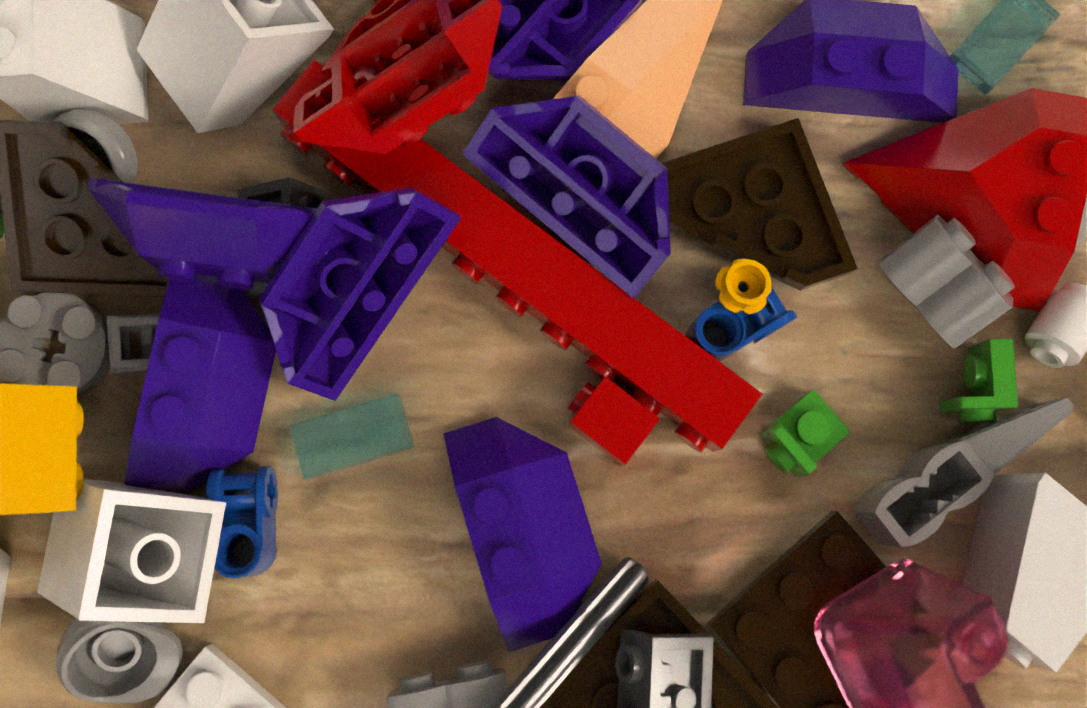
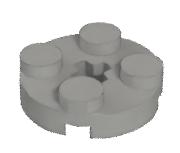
[0,292,110,395]

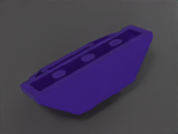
[488,0,643,81]
[743,0,959,123]
[462,95,671,299]
[88,177,318,290]
[259,187,461,401]
[124,274,276,494]
[443,417,602,652]

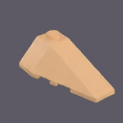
[553,0,722,160]

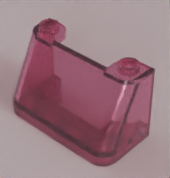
[814,557,1007,708]

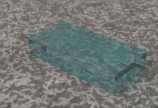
[950,0,1061,95]
[289,393,415,480]

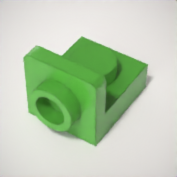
[940,339,1018,423]
[759,389,851,476]

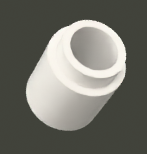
[1024,282,1087,368]

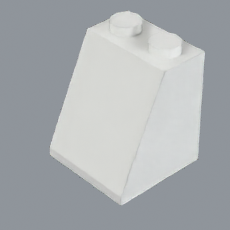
[0,0,149,124]
[136,0,334,133]
[955,473,1087,673]
[37,479,226,623]

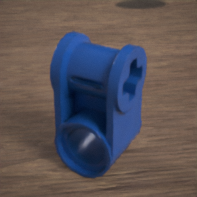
[685,271,798,361]
[206,466,278,578]

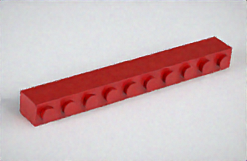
[272,60,763,453]

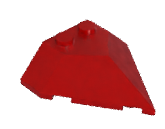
[293,0,502,154]
[842,88,1087,313]

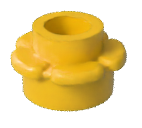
[715,259,772,314]

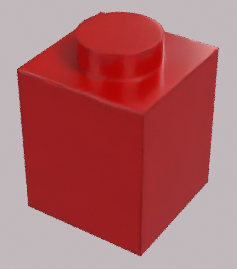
[567,376,660,466]

